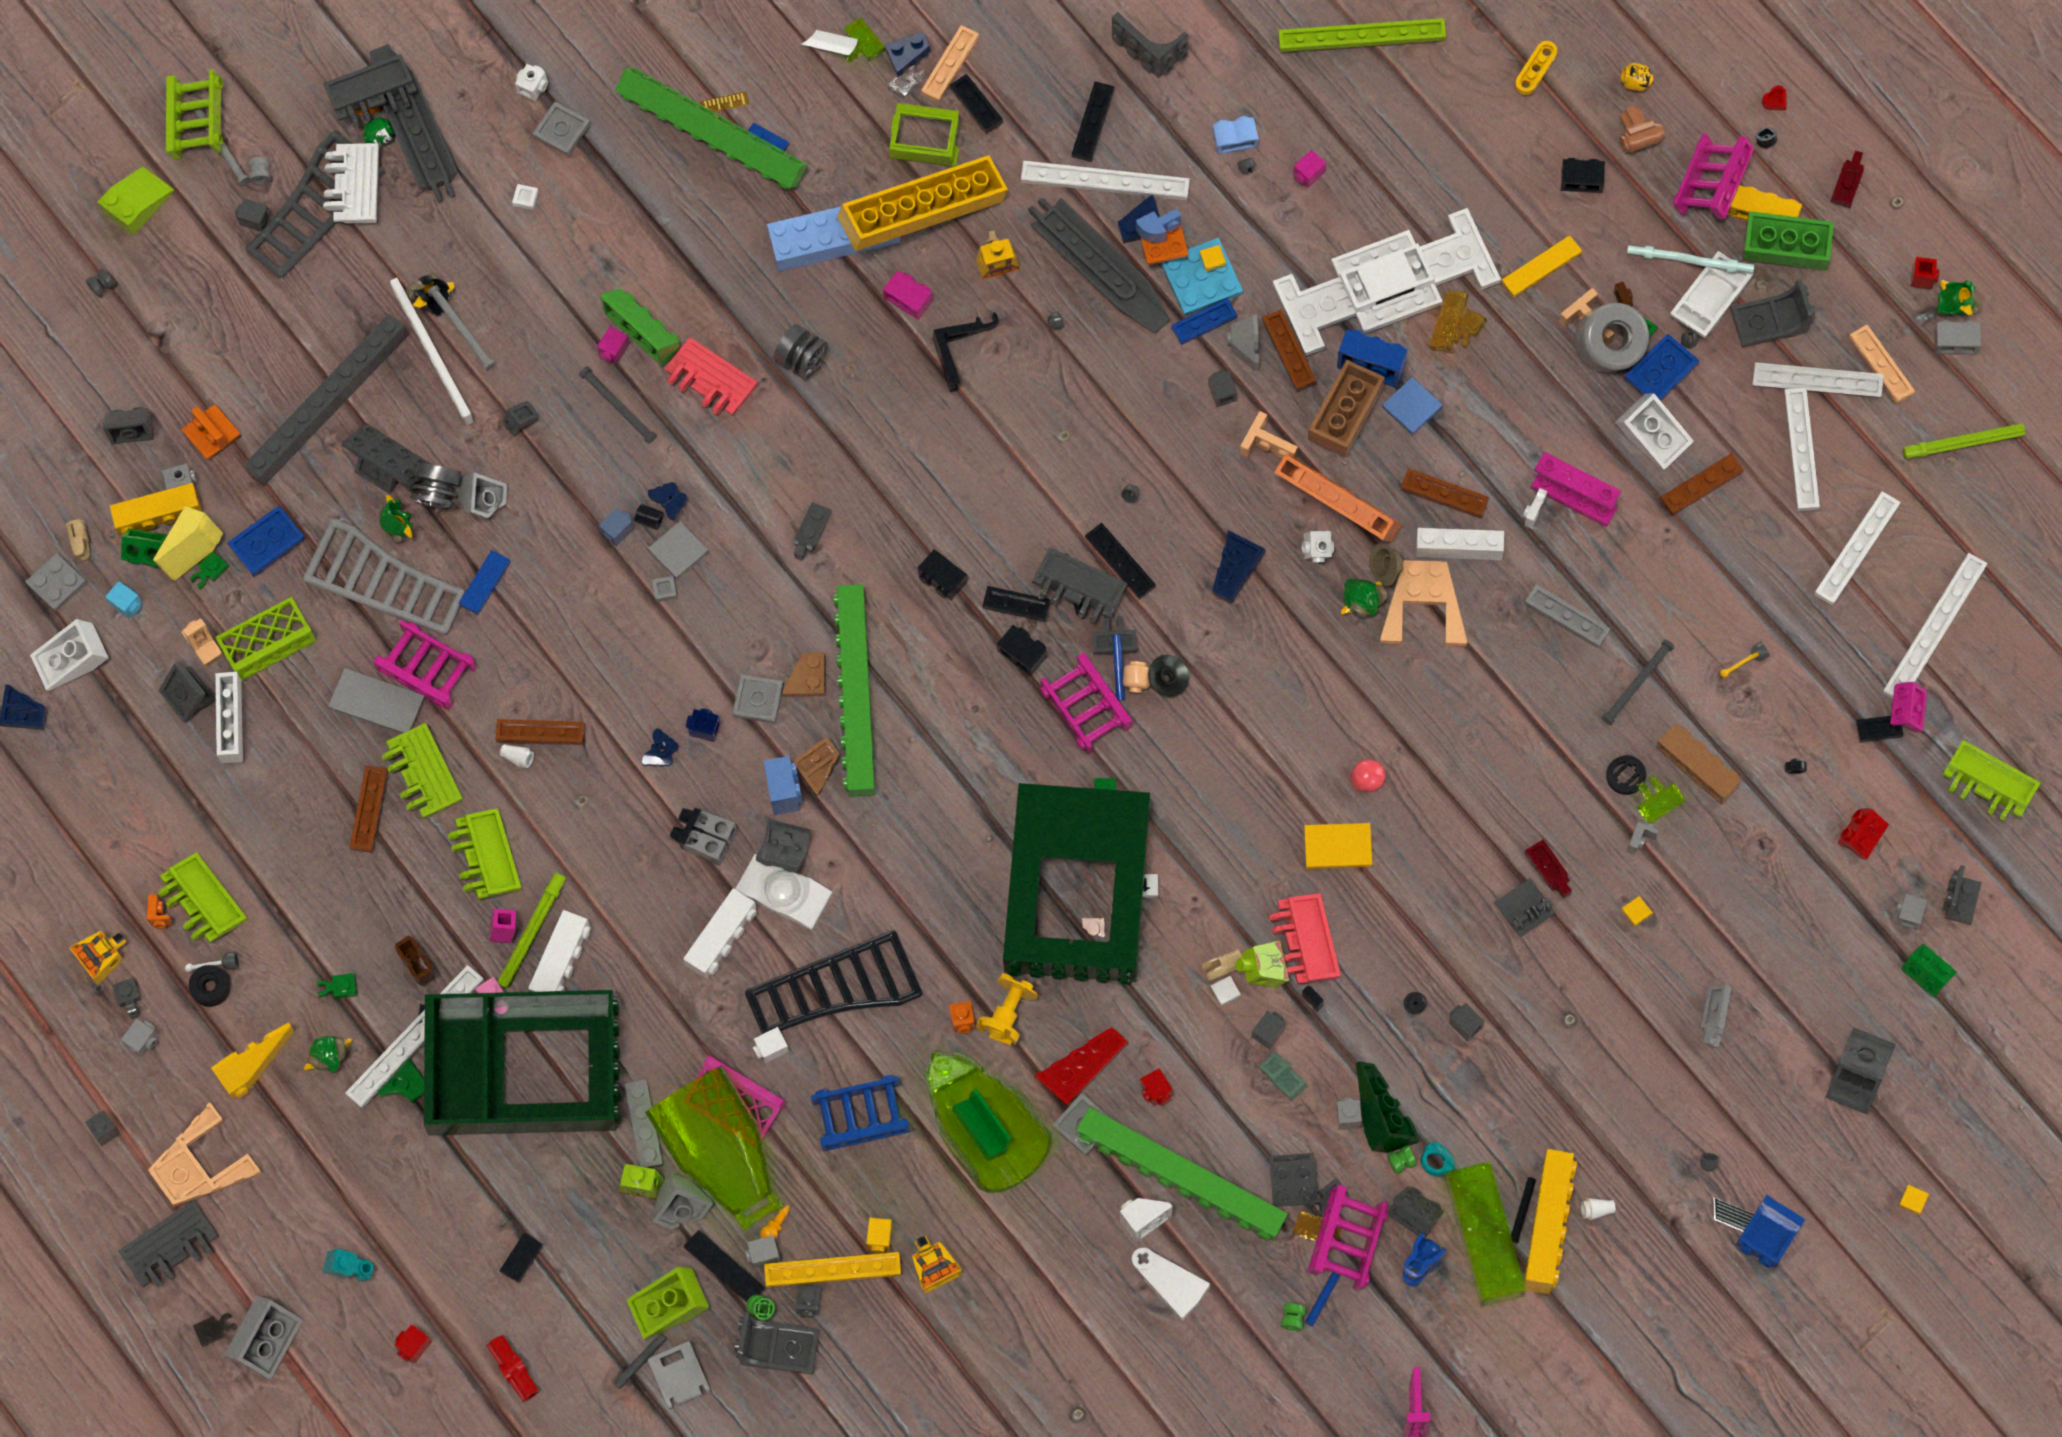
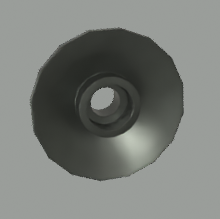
[1148,654,1189,697]

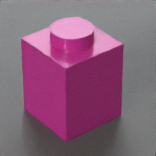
[1293,150,1326,188]
[597,326,630,364]
[489,909,516,943]

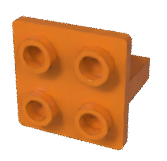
[1140,224,1188,265]
[182,405,240,460]

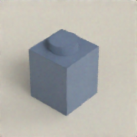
[599,508,634,546]

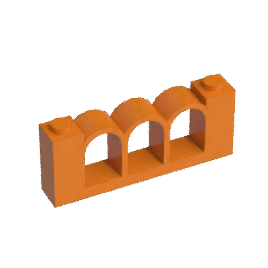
[1274,454,1402,542]

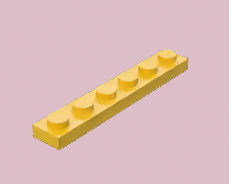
[764,1252,901,1288]

